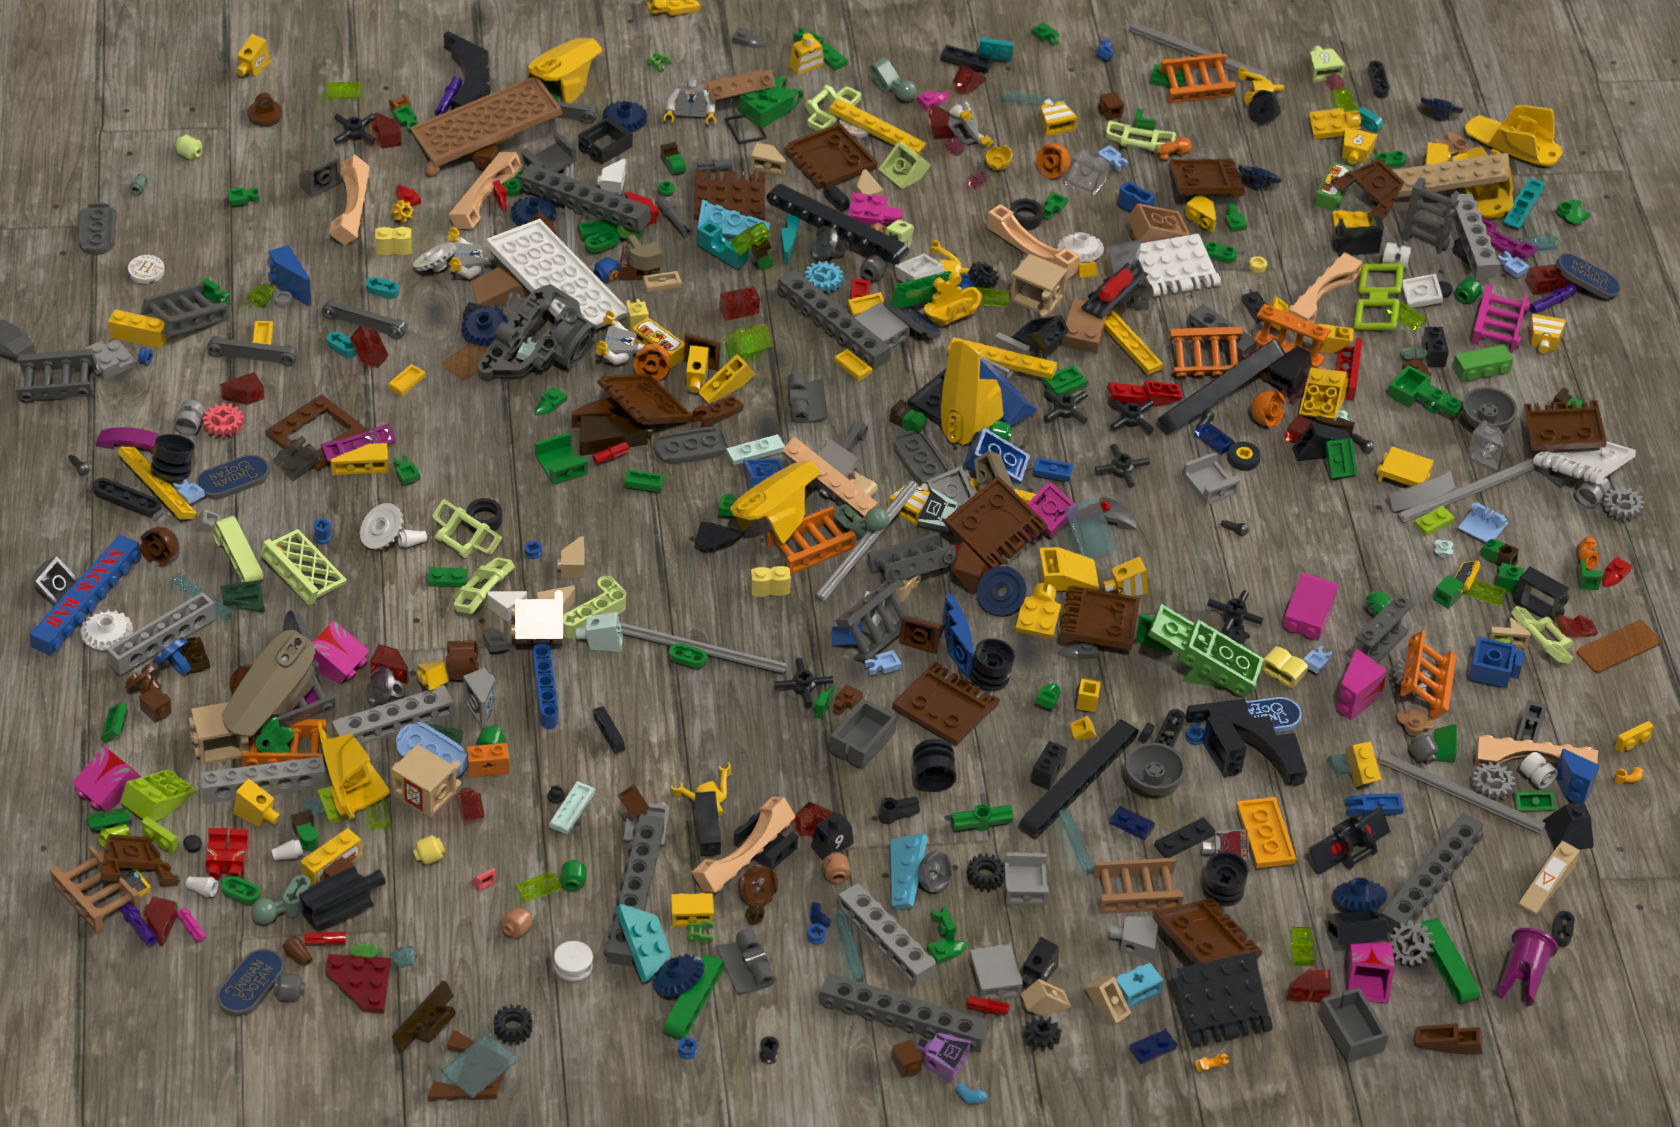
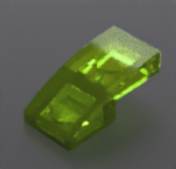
[1331,87,1360,112]
[731,222,771,255]
[1291,926,1314,966]

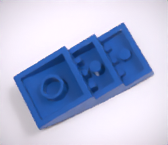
[942,594,974,679]

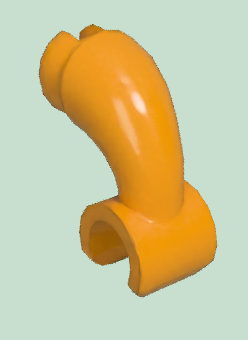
[1615,767,1643,785]
[1195,1054,1229,1072]

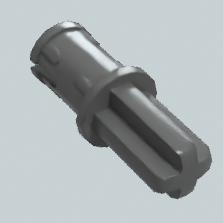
[696,159,732,172]

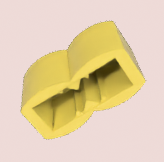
[375,227,412,255]
[750,566,791,597]
[1261,646,1308,688]

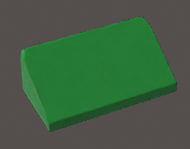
[1435,724,1457,763]
[1512,791,1556,812]

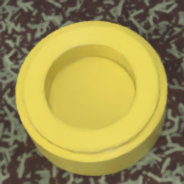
[1249,256,1267,273]

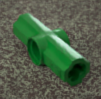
[950,804,1014,831]

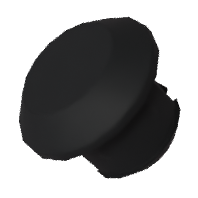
[547,785,565,803]
[183,835,202,853]

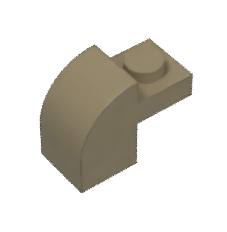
[626,235,663,270]

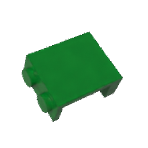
[535,432,588,485]

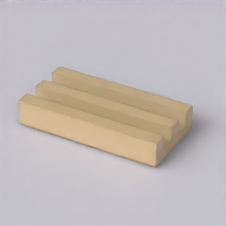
[643,271,682,293]

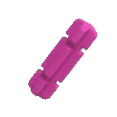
[177,908,206,942]

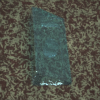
[1519,235,1558,253]

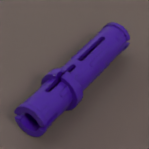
[434,76,462,116]
[1529,284,1577,314]
[119,902,158,946]

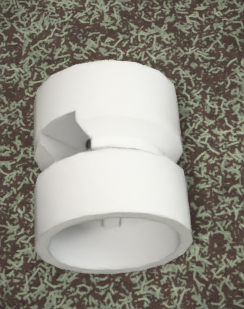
[1382,242,1411,270]
[1520,752,1558,789]

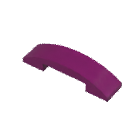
[1482,218,1539,259]
[320,424,396,463]
[96,427,160,455]

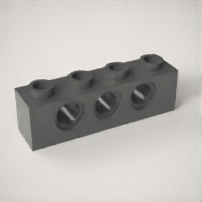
[1187,304,1257,362]

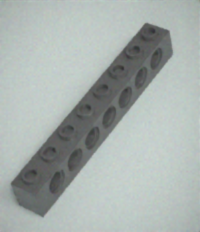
[520,164,651,232]
[778,270,891,370]
[1381,812,1484,936]
[604,814,664,967]
[819,972,989,1052]

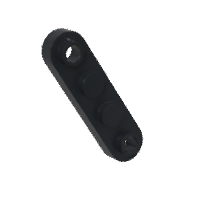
[92,478,161,516]

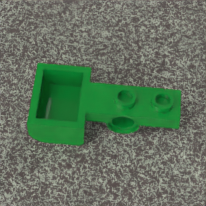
[1388,365,1463,418]

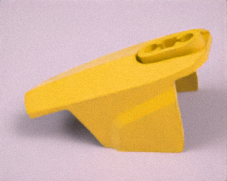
[527,38,602,103]
[1465,105,1563,166]
[1452,147,1513,219]
[941,341,1003,445]
[730,460,820,543]
[318,721,390,820]

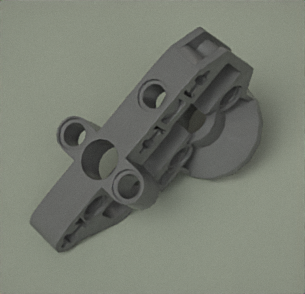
[478,284,597,380]

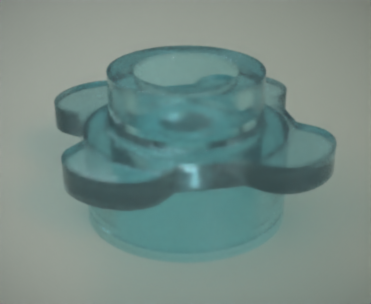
[301,797,324,816]

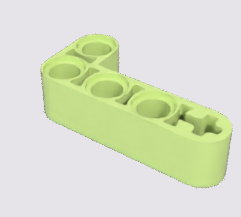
[213,515,264,586]
[563,576,626,639]

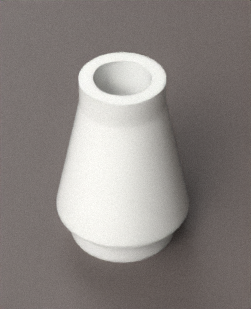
[397,529,427,548]
[272,839,303,861]
[186,876,219,898]

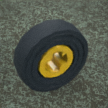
[1227,441,1261,471]

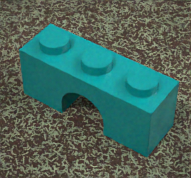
[697,220,750,269]

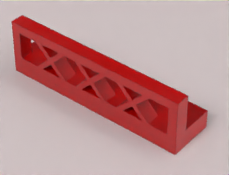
[1336,338,1363,401]

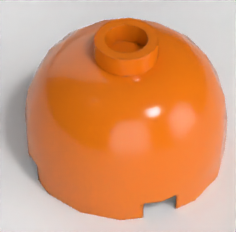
[1036,143,1071,179]
[633,344,671,381]
[1251,391,1285,428]

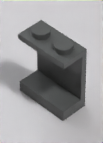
[521,131,577,173]

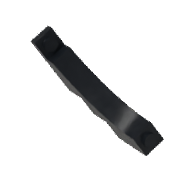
[444,31,490,110]
[1185,699,1307,786]

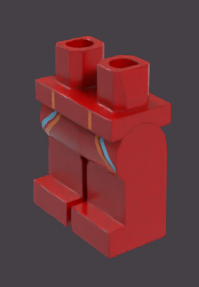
[206,828,250,880]

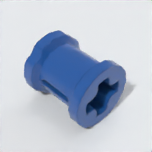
[313,519,331,544]

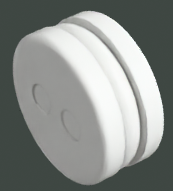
[554,941,593,982]

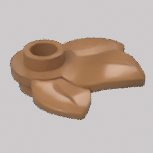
[1435,131,1469,155]
[1397,708,1435,736]

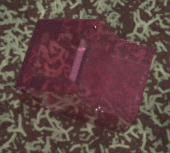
[1326,73,1345,92]
[944,136,964,157]
[968,171,987,189]

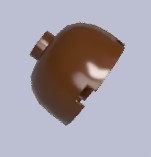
[140,527,179,567]

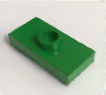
[577,219,616,240]
[624,469,665,493]
[101,701,127,743]

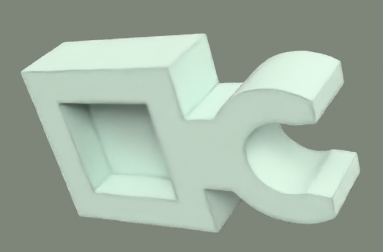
[516,337,539,361]

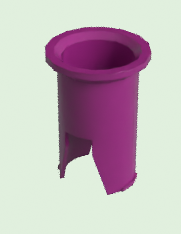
[1496,928,1558,1007]

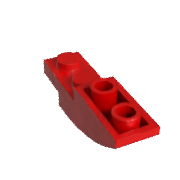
[1107,381,1183,407]

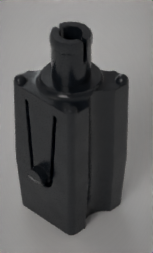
[299,866,386,931]

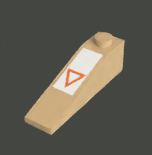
[1518,841,1580,916]

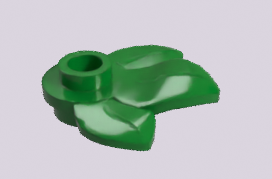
[1556,200,1591,225]
[255,716,294,753]

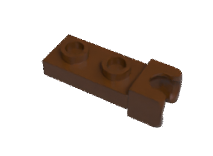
[692,394,744,428]

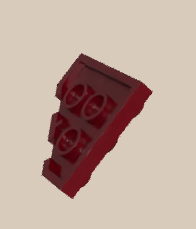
[325,954,392,1014]

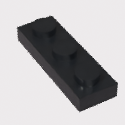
[940,44,994,73]
[1154,817,1216,858]

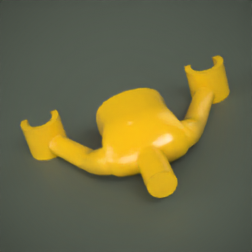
[1238,67,1284,105]
[930,240,971,276]
[671,762,731,816]

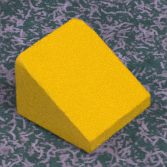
[1078,261,1097,278]
[1069,716,1097,740]

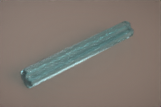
[1003,90,1070,107]
[173,573,232,620]
[1059,809,1094,875]
[836,913,865,982]

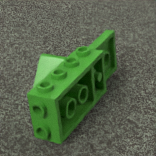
[1148,604,1264,697]

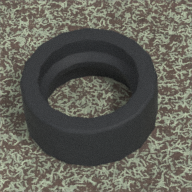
[1010,198,1043,230]
[466,498,503,534]

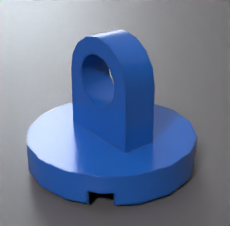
[153,637,191,676]

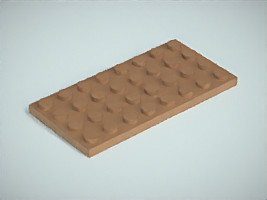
[410,76,563,167]

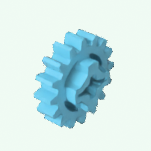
[804,261,843,293]

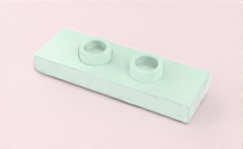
[726,434,785,465]
[549,781,595,835]

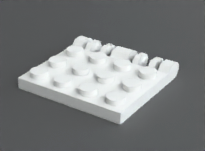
[1138,234,1221,297]
[1533,442,1636,485]

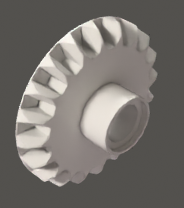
[1058,232,1104,262]
[413,242,457,272]
[360,503,404,550]
[81,609,133,651]

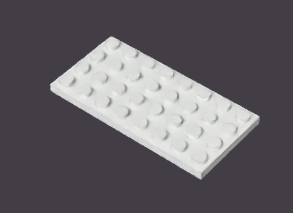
[485,219,627,329]

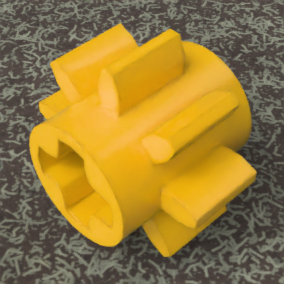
[390,200,413,223]

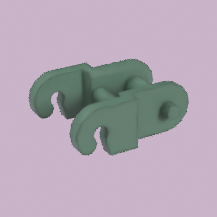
[1401,346,1427,359]

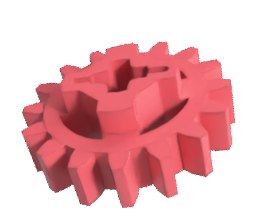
[203,403,244,438]

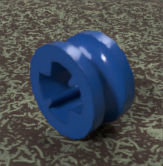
[138,347,153,365]
[525,541,542,559]
[1186,726,1204,745]
[807,924,826,945]
[678,1037,697,1059]

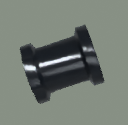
[759,1036,779,1064]

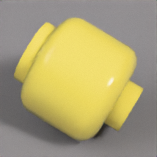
[413,835,445,865]

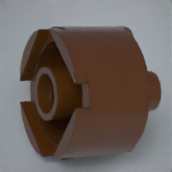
[446,640,479,681]

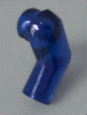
[810,902,831,928]

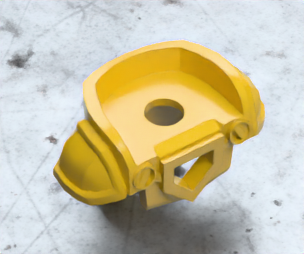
[924,272,982,327]

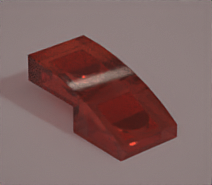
[1555,615,1598,637]

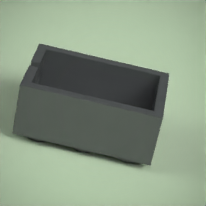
[829,699,897,769]
[1319,987,1389,1062]

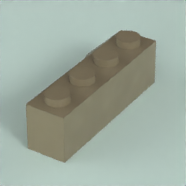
[974,451,1015,491]

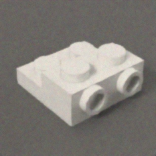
[895,254,944,282]

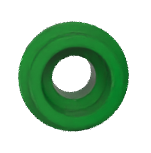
[658,181,675,197]

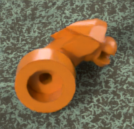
[1157,137,1192,160]
[1578,536,1600,570]

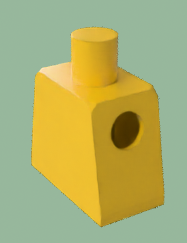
[233,778,281,827]

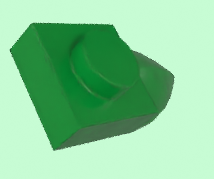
[534,387,567,415]
[718,493,737,518]
[1034,683,1061,710]
[813,684,836,719]
[927,938,968,965]

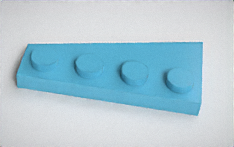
[698,200,770,240]
[890,833,928,910]

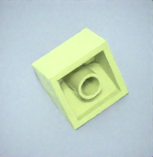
[879,141,931,189]

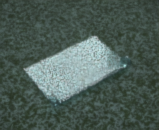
[1064,496,1116,559]
[441,1031,519,1098]

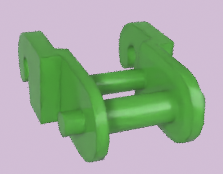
[647,52,673,72]
[686,921,714,943]
[350,944,382,957]

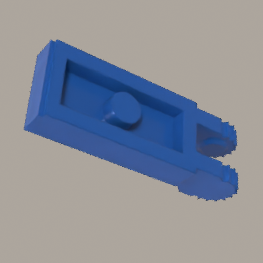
[1345,793,1404,816]

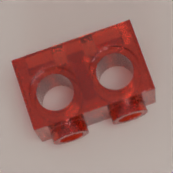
[719,286,760,321]

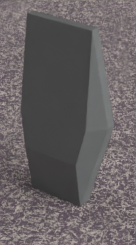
[0,319,35,359]

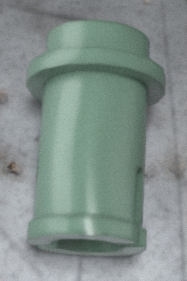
[130,173,148,195]

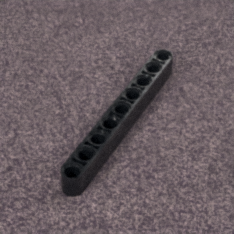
[766,184,909,265]
[1158,338,1286,434]
[1019,719,1139,838]

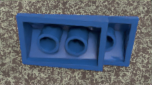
[979,358,1037,426]

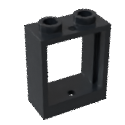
[578,116,633,165]
[1010,315,1069,351]
[1513,566,1569,624]
[1203,713,1247,778]
[1326,909,1390,945]

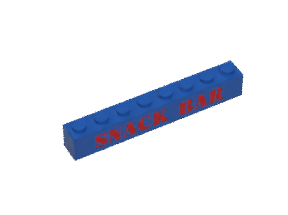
[29,534,141,656]

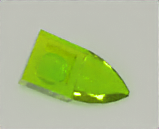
[247,284,274,306]

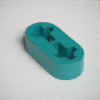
[1356,107,1383,133]
[366,277,399,299]
[327,332,358,358]

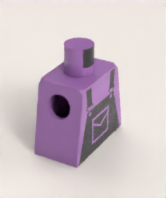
[917,1033,971,1083]

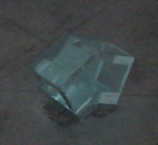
[391,946,417,969]

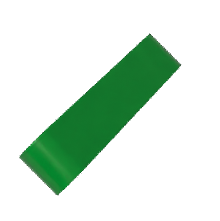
[889,271,952,308]
[1420,918,1480,1004]
[663,954,725,1039]

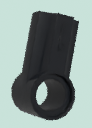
[878,796,920,824]

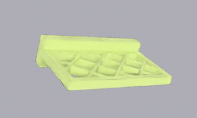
[260,529,347,606]

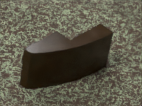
[1315,415,1355,438]
[182,637,211,672]

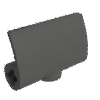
[788,372,828,423]
[716,928,775,994]

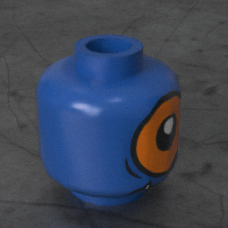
[593,257,620,283]

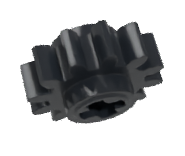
[968,261,1000,290]
[1023,1015,1062,1052]

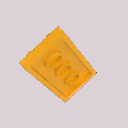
[1236,797,1296,869]

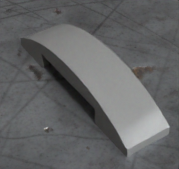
[1387,470,1455,512]

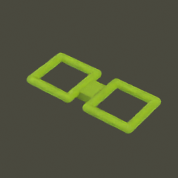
[1354,263,1404,330]

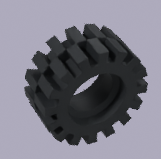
[967,853,1005,892]
[494,1004,532,1046]

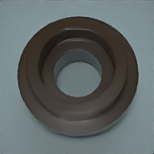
[745,904,765,925]

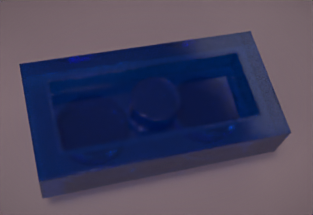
[1195,422,1235,455]
[1109,806,1155,841]
[1129,1029,1177,1065]

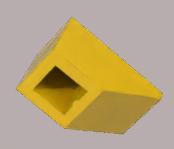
[1185,194,1216,233]
[1318,324,1354,354]
[416,659,448,690]
[1076,678,1101,713]

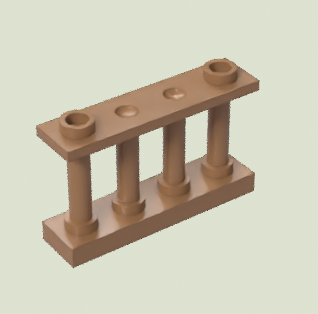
[698,69,775,101]
[49,846,140,932]
[1093,858,1183,914]

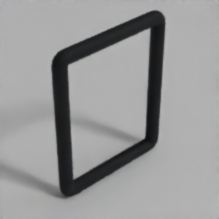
[725,114,767,144]

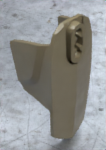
[222,630,316,736]

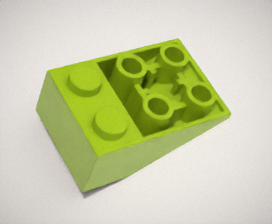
[120,769,197,821]

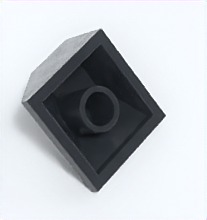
[695,521,745,551]
[1542,802,1594,851]

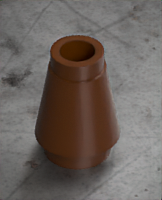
[283,936,313,967]

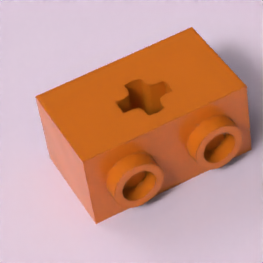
[467,743,509,778]

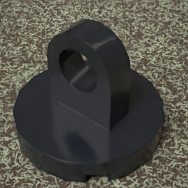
[1248,90,1281,124]

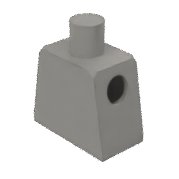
[1110,916,1158,961]

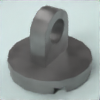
[811,226,846,261]
[366,667,405,706]
[918,851,953,893]

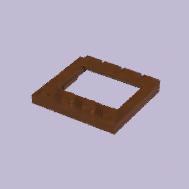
[265,394,367,471]

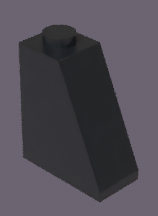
[1267,346,1312,394]
[1292,422,1350,461]
[694,791,721,856]

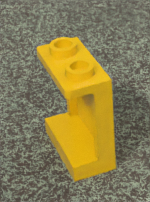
[1376,446,1434,486]

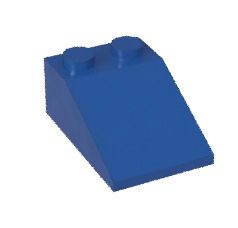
[267,245,311,306]
[964,428,1030,484]
[743,459,785,491]

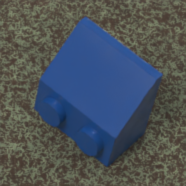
[1469,637,1516,688]
[1555,748,1600,803]

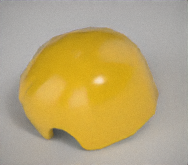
[985,145,1012,171]

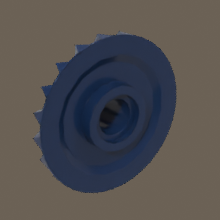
[1420,97,1464,118]
[602,100,647,132]
[1238,164,1282,188]
[510,195,557,226]
[461,306,508,346]
[977,566,1027,616]
[1333,878,1387,911]
[653,953,705,997]

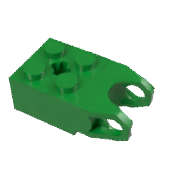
[738,77,803,128]

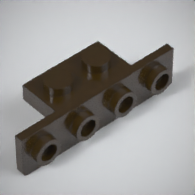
[392,981,456,1053]

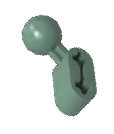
[869,57,917,102]
[835,504,889,537]
[251,875,311,924]

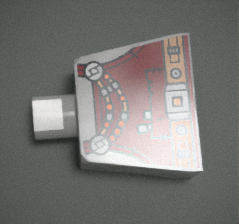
[1202,830,1249,865]

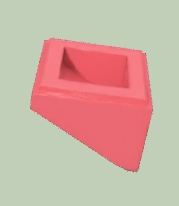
[471,868,496,891]

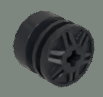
[150,434,195,481]
[970,638,1015,691]
[912,739,957,792]
[1202,852,1249,907]

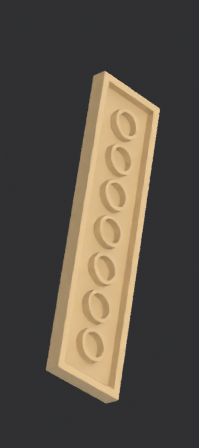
[1369,153,1509,201]

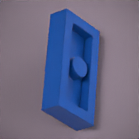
[1033,457,1073,482]

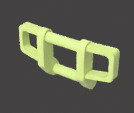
[805,85,861,131]
[1106,121,1176,152]
[433,499,502,558]
[453,558,514,614]
[1511,606,1574,664]

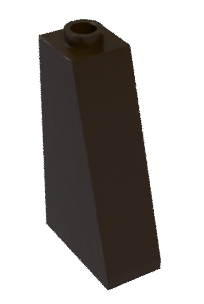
[580,416,652,456]

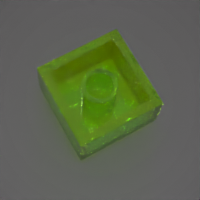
[724,323,773,360]

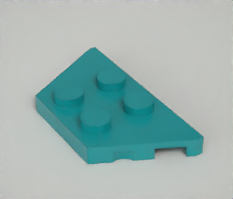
[615,904,671,983]

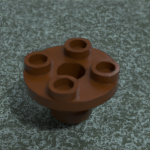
[125,661,162,693]

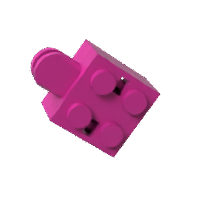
[848,192,903,226]
[1024,481,1077,541]

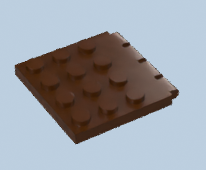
[784,123,878,188]
[597,374,693,425]

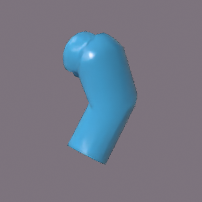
[955,1083,987,1104]

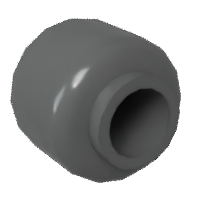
[860,255,887,282]
[1409,734,1439,764]
[273,973,305,1002]

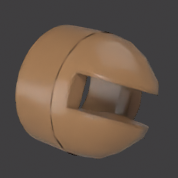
[424,161,440,177]

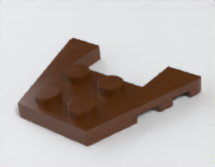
[1331,159,1405,222]
[100,834,180,886]
[428,1030,509,1102]

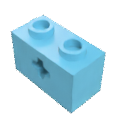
[1115,963,1164,1008]

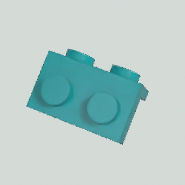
[979,37,1014,62]

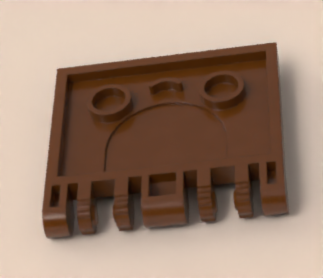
[1170,159,1245,197]
[694,170,766,221]
[1523,400,1607,451]
[943,476,1048,569]
[1058,586,1140,650]
[892,662,1000,746]
[1153,898,1263,964]

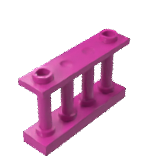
[1471,284,1530,353]

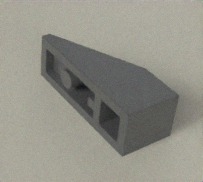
[1516,700,1547,759]

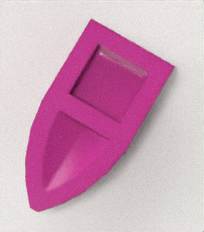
[917,90,949,110]

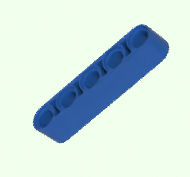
[533,644,558,729]

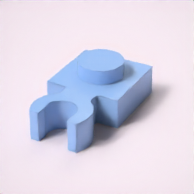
[1097,145,1128,171]
[1497,251,1530,278]
[173,479,205,504]
[1303,646,1332,674]
[864,650,902,675]

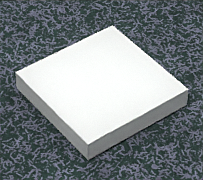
[1402,274,1443,309]

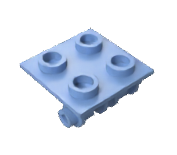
[1458,503,1509,543]

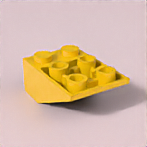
[1299,368,1348,420]
[1037,547,1099,591]

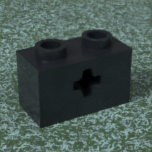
[1422,327,1449,367]
[1031,741,1067,790]

